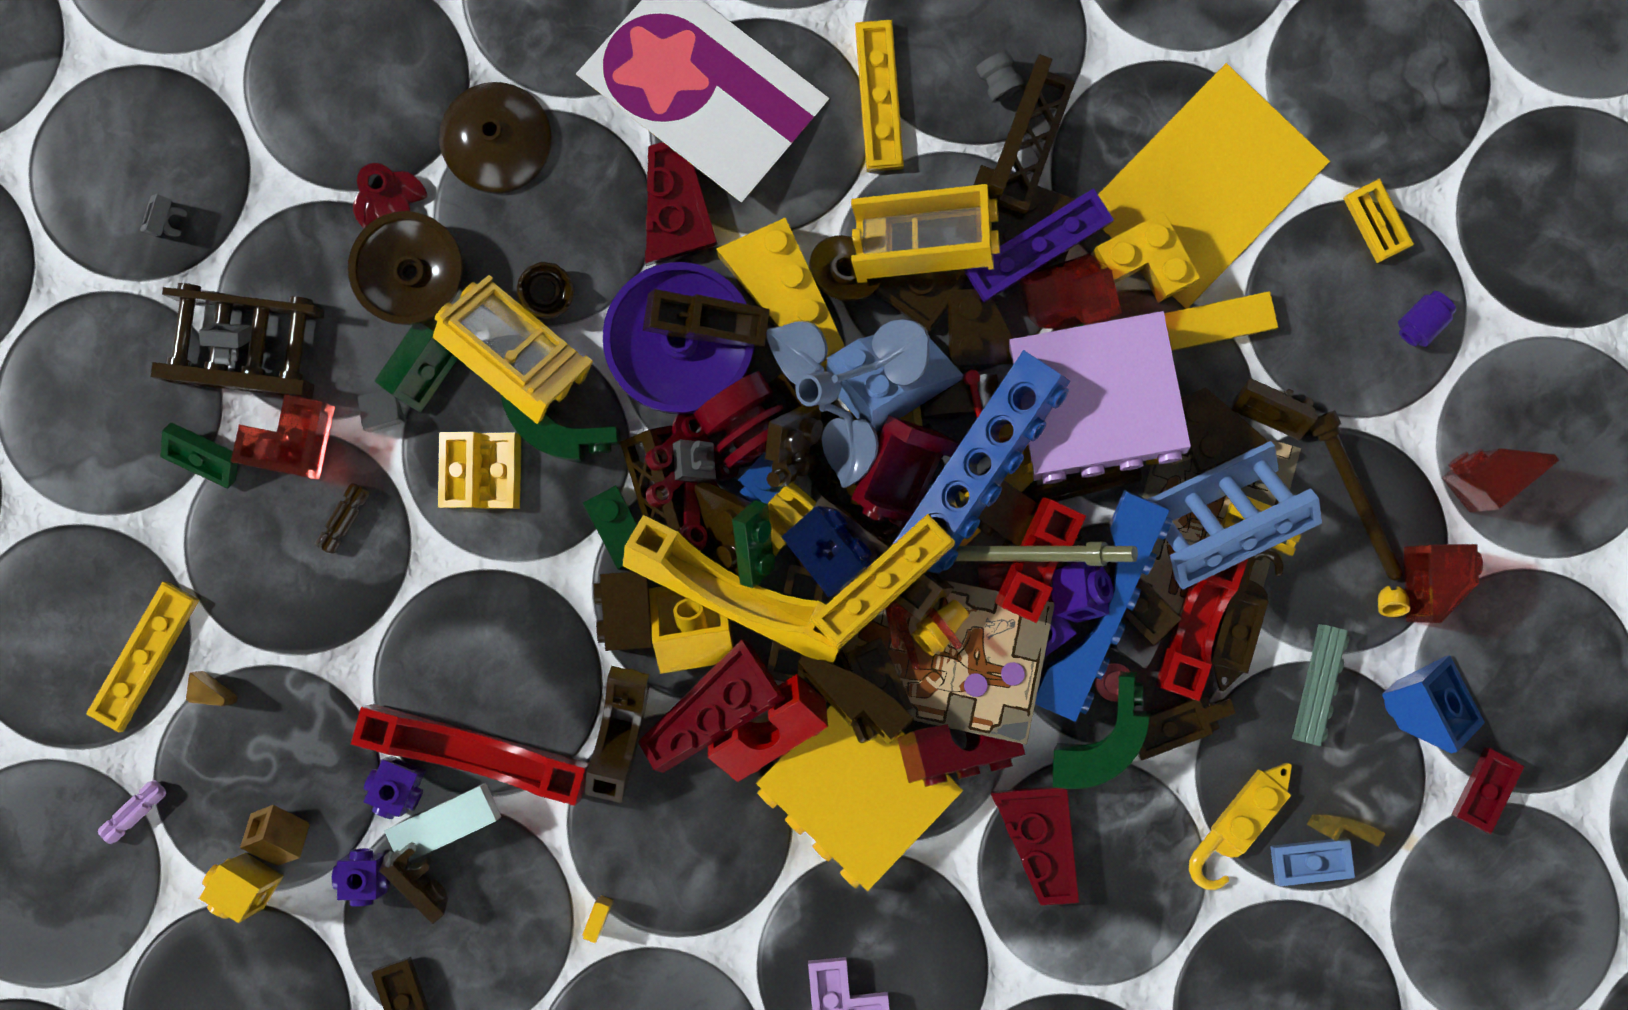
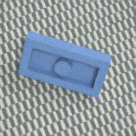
[1270,838,1355,886]

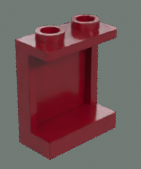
[851,415,960,528]

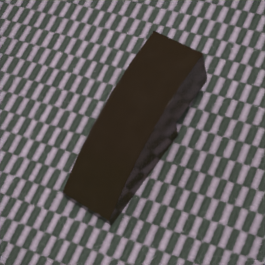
[642,289,770,347]
[798,656,914,744]

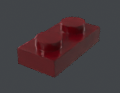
[1451,747,1525,834]

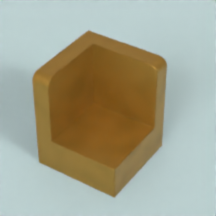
[240,805,310,865]

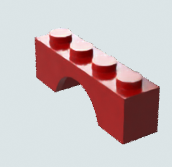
[1154,559,1248,701]

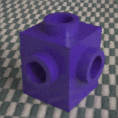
[363,755,426,819]
[332,848,391,906]

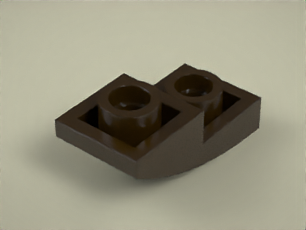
[920,374,999,419]

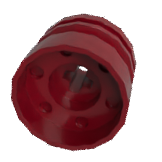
[693,371,785,469]

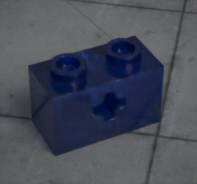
[781,506,872,598]

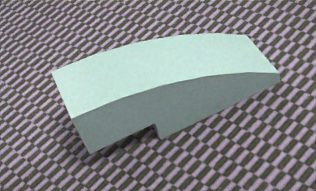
[384,783,502,861]

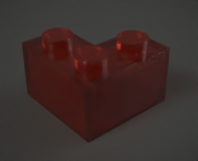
[1020,253,1122,329]
[231,394,335,480]

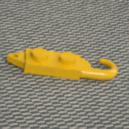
[1189,763,1292,890]

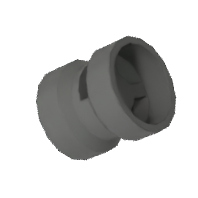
[976,50,1026,103]

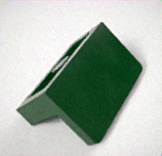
[375,323,458,413]

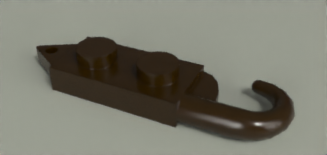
[1211,548,1284,691]

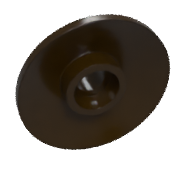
[809,235,882,302]

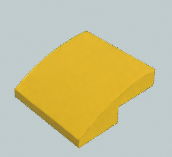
[438,432,521,509]

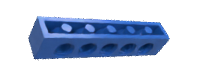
[892,350,1071,574]

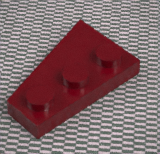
[645,142,718,266]

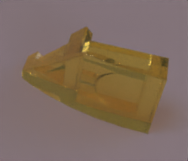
[1307,813,1386,847]

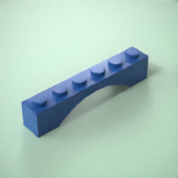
[1035,490,1173,722]

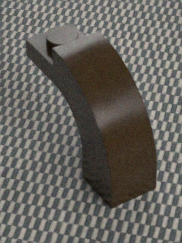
[585,666,650,803]

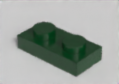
[160,422,239,489]
[583,485,637,570]
[732,500,775,588]

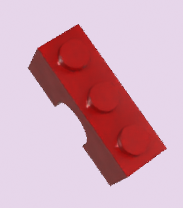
[994,497,1086,624]
[708,674,828,782]

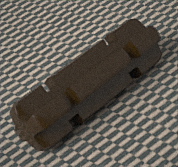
[315,483,369,554]

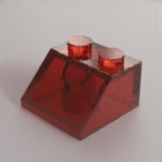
[1441,448,1559,512]
[1404,544,1483,623]

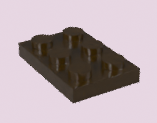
[954,165,1075,276]

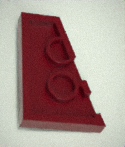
[991,787,1079,905]

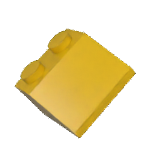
[649,586,734,674]

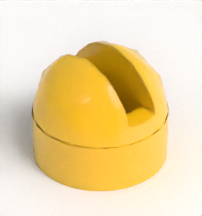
[1377,586,1410,617]

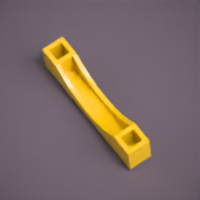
[623,515,841,664]

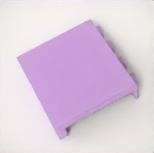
[1009,311,1191,484]

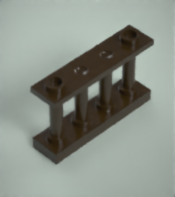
[150,283,324,399]

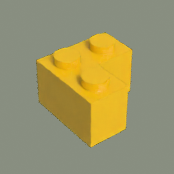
[1090,211,1200,303]

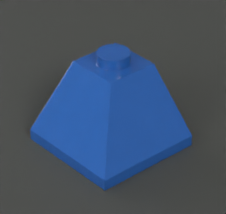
[1382,655,1485,753]

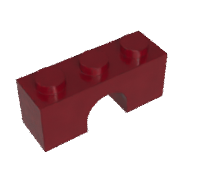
[897,724,1026,787]

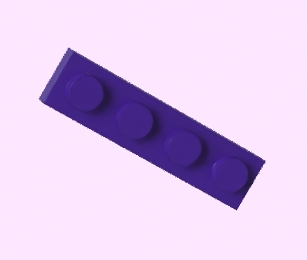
[964,188,1114,303]

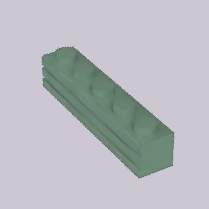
[1292,624,1349,746]

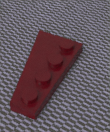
[638,640,786,773]

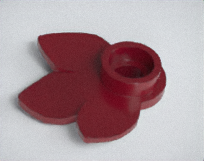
[353,163,428,228]

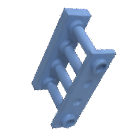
[1148,441,1322,590]

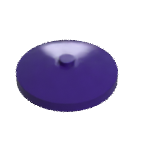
[602,262,755,414]

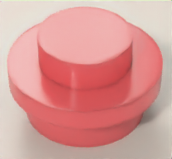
[1095,663,1130,702]

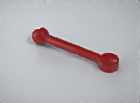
[964,370,983,418]

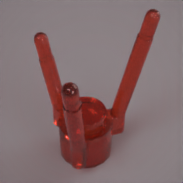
[885,601,962,670]

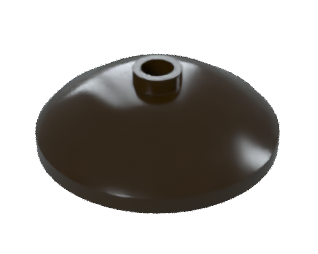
[439,82,552,194]
[348,211,463,325]

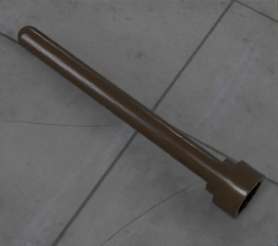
[1309,410,1402,581]

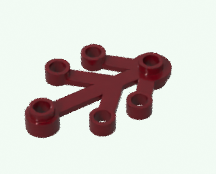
[645,413,739,551]

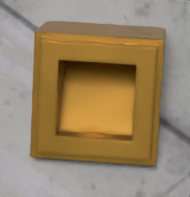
[186,671,237,706]

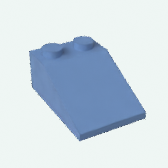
[827,335,963,433]

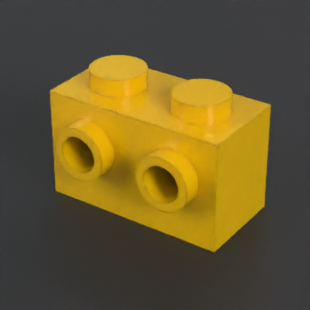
[198,852,284,923]

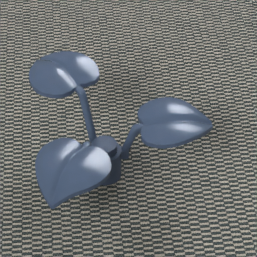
[766,319,930,487]

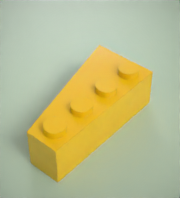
[716,217,845,372]

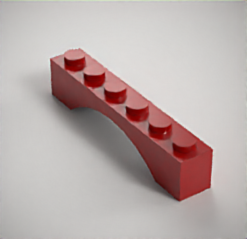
[351,704,590,806]

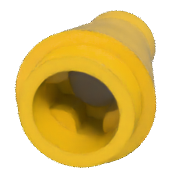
[912,600,969,656]

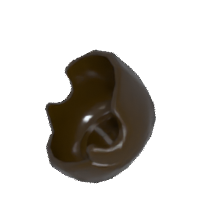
[517,262,575,320]

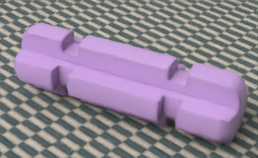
[98,780,166,844]

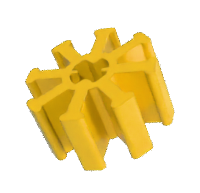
[768,482,817,556]

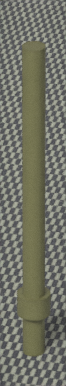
[955,542,1138,566]

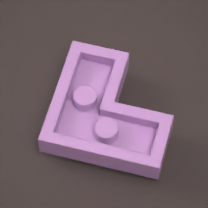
[808,957,889,1010]

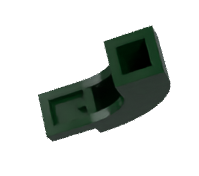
[501,370,621,462]
[1053,671,1151,789]

